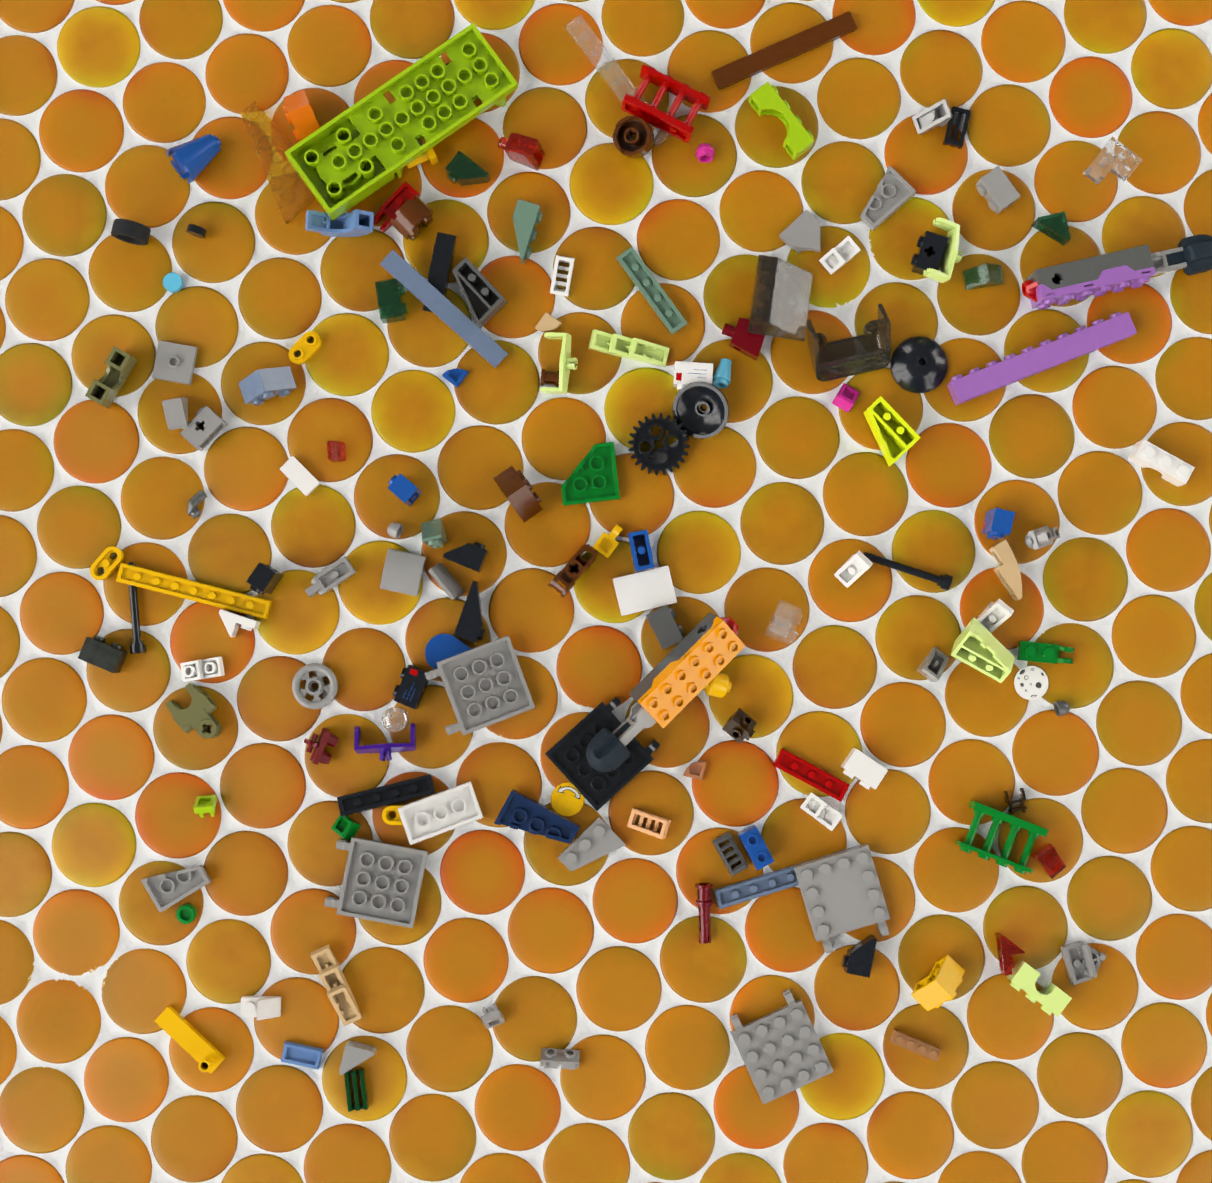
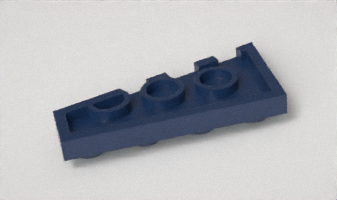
[494,789,580,844]

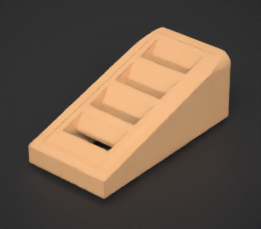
[627,808,671,839]

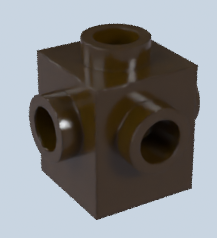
[722,708,757,744]

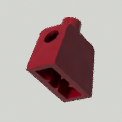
[721,318,769,360]

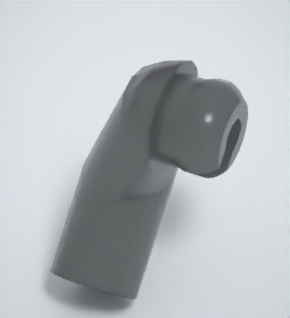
[187,490,207,519]

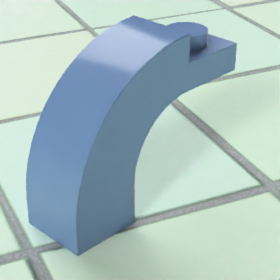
[305,209,374,237]

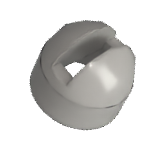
[387,522,403,539]

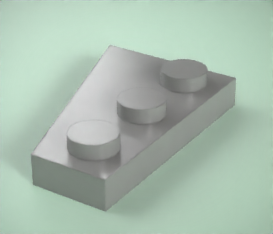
[141,865,211,913]

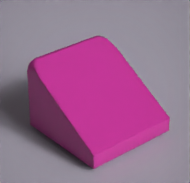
[832,383,860,412]

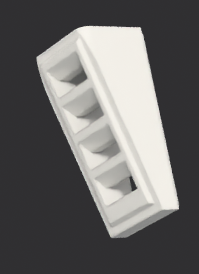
[550,255,575,296]

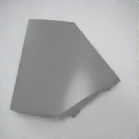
[779,210,821,253]
[1060,941,1106,985]

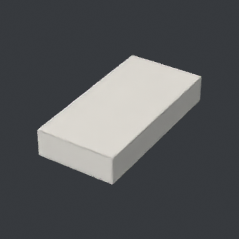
[280,456,321,496]

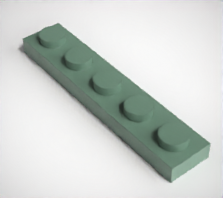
[616,247,687,335]

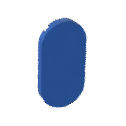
[425,634,471,669]

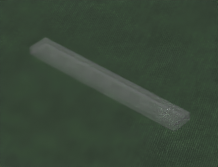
[565,15,670,147]

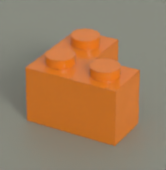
[283,89,320,141]

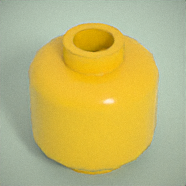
[703,672,732,698]

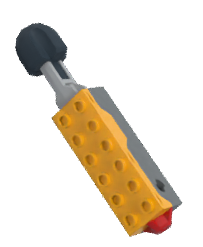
[586,612,745,772]

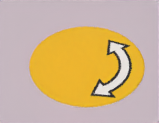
[551,783,584,816]

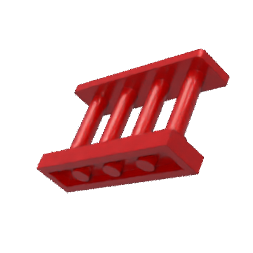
[621,64,711,143]

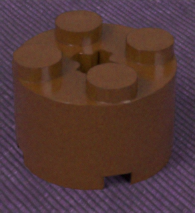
[613,116,654,158]
[390,195,433,241]

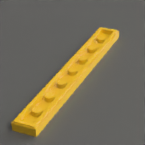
[116,563,272,619]

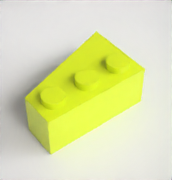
[863,396,921,467]

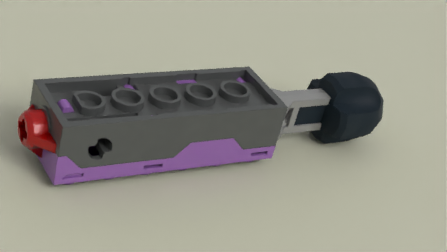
[1022,234,1212,310]

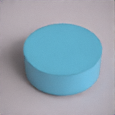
[163,273,183,293]

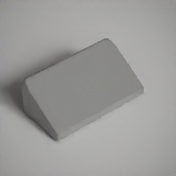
[428,563,464,601]

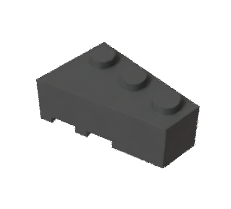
[452,257,508,329]

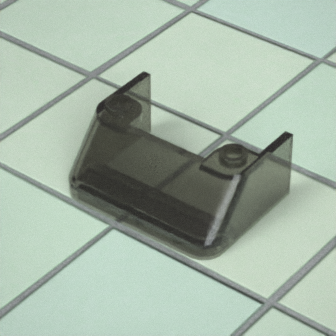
[806,303,891,382]

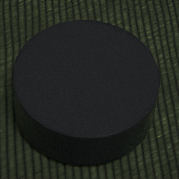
[186,224,207,238]

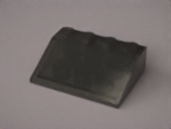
[747,255,813,341]

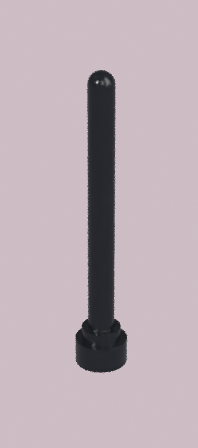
[863,552,953,591]
[128,562,146,654]

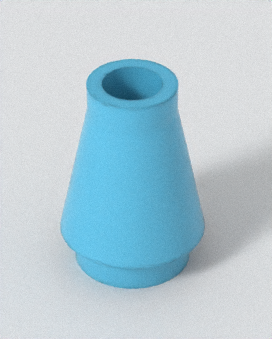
[712,358,732,388]

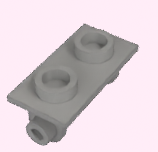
[540,1048,580,1070]

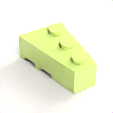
[951,617,1015,683]

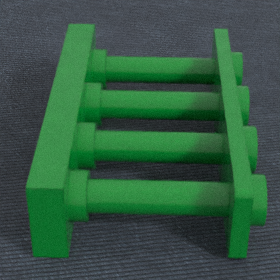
[956,800,1048,875]

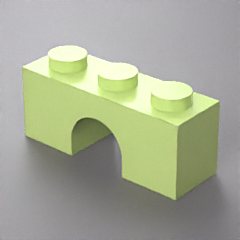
[1006,959,1072,1017]

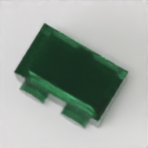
[375,279,408,323]

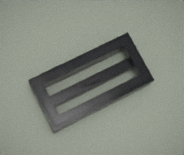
[943,106,971,149]

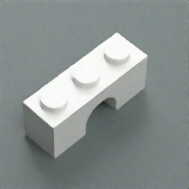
[1128,440,1195,487]

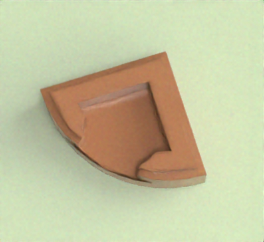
[683,761,707,780]

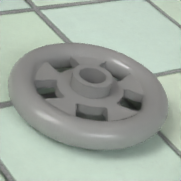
[292,663,338,709]

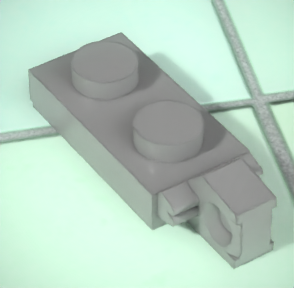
[305,556,357,597]

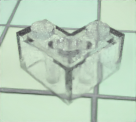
[1083,136,1143,185]
[764,600,803,645]

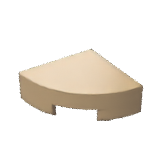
[535,312,561,332]

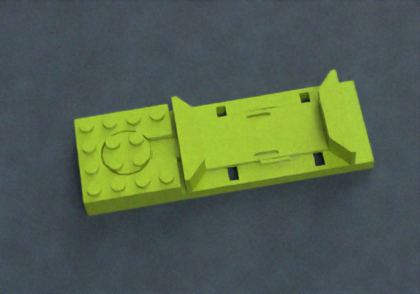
[285,23,518,221]

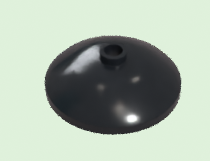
[890,336,948,394]
[673,382,729,439]

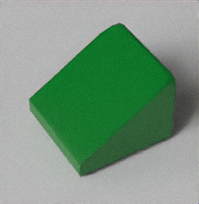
[331,815,361,841]

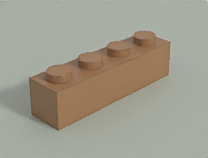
[889,1028,941,1061]

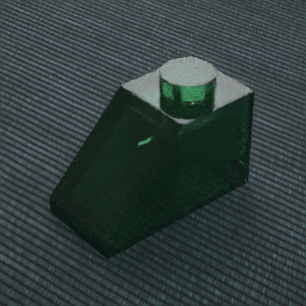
[445,151,491,186]

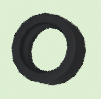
[111,219,151,245]

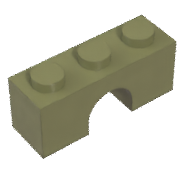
[85,346,137,409]

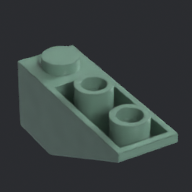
[513,199,543,264]
[422,518,448,549]

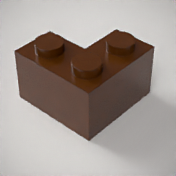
[493,466,543,523]

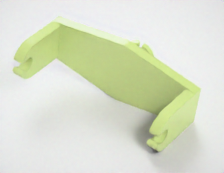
[923,218,963,283]
[540,332,578,394]

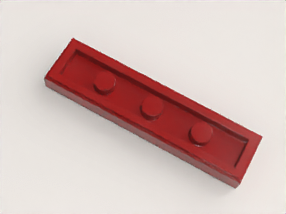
[773,748,850,802]

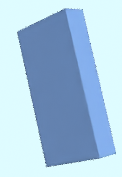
[280,1041,324,1070]

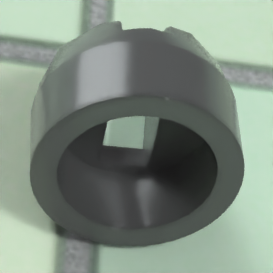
[1054,700,1070,717]

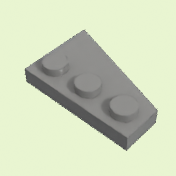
[860,165,916,231]
[558,817,626,872]

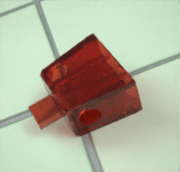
[498,133,545,171]

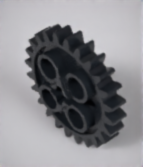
[628,413,690,476]

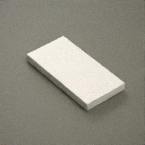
[397,781,483,845]

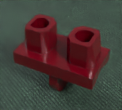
[304,728,339,765]

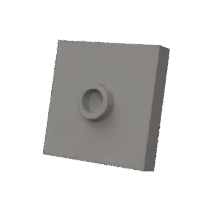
[152,340,198,385]

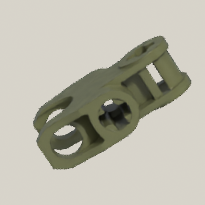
[166,683,222,739]

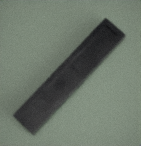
[337,774,436,817]

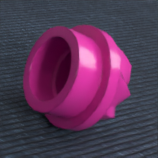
[696,143,715,163]

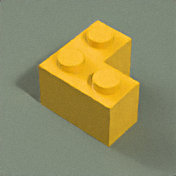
[911,955,965,1011]

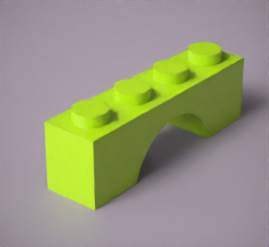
[748,82,814,160]

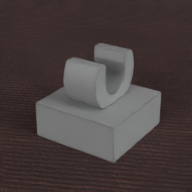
[481,1003,505,1029]

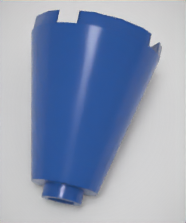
[166,134,222,184]

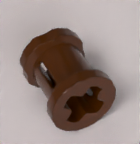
[540,369,559,387]

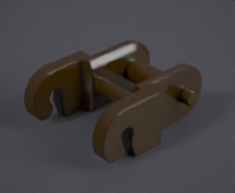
[1004,788,1027,815]

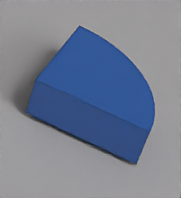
[442,369,469,388]

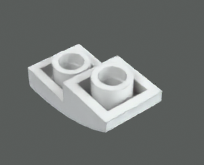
[180,657,225,682]

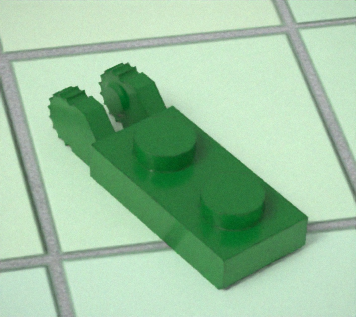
[1017,641,1074,664]

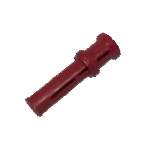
[695,883,713,944]

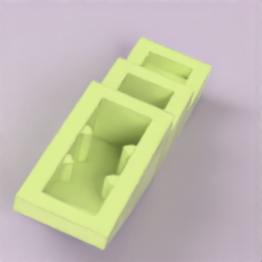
[588,329,670,367]

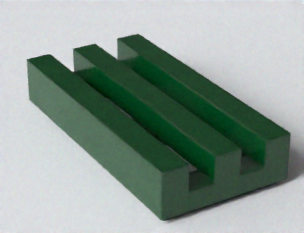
[344,1069,369,1112]

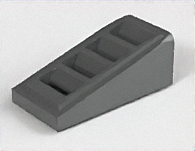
[712,832,748,876]

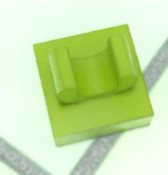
[193,794,217,818]

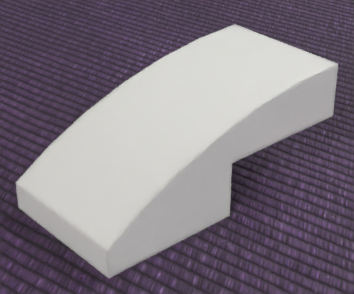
[819,236,861,275]
[800,792,843,831]

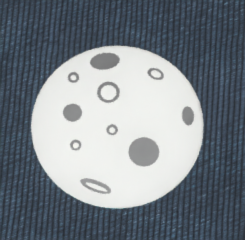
[1014,666,1049,700]

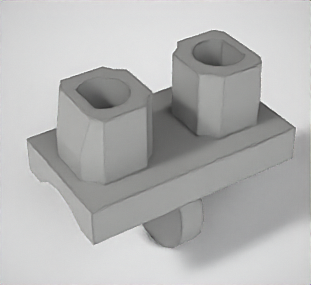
[1025,525,1060,550]

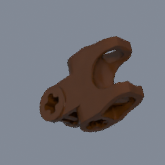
[548,544,597,598]

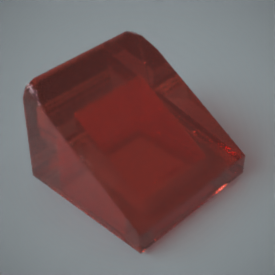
[327,441,346,462]

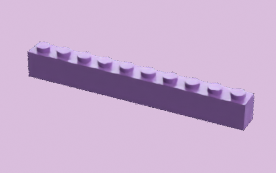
[947,311,1137,406]

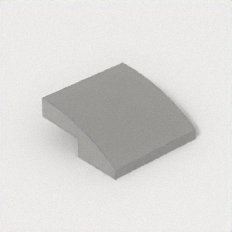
[380,548,426,596]

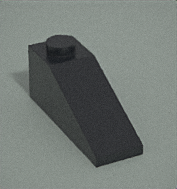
[454,581,485,643]

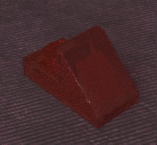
[1031,843,1066,879]
[995,932,1025,975]

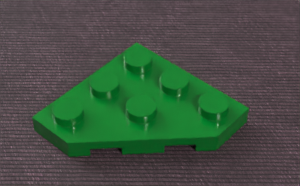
[561,442,620,506]

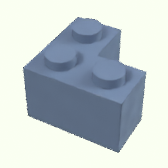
[239,366,297,406]

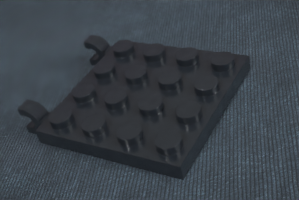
[545,697,660,811]

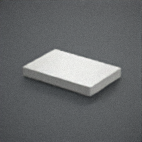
[613,565,677,616]

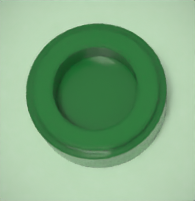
[176,903,197,924]

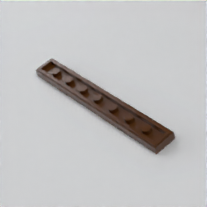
[712,11,857,90]

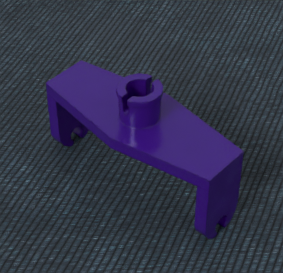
[354,723,416,761]

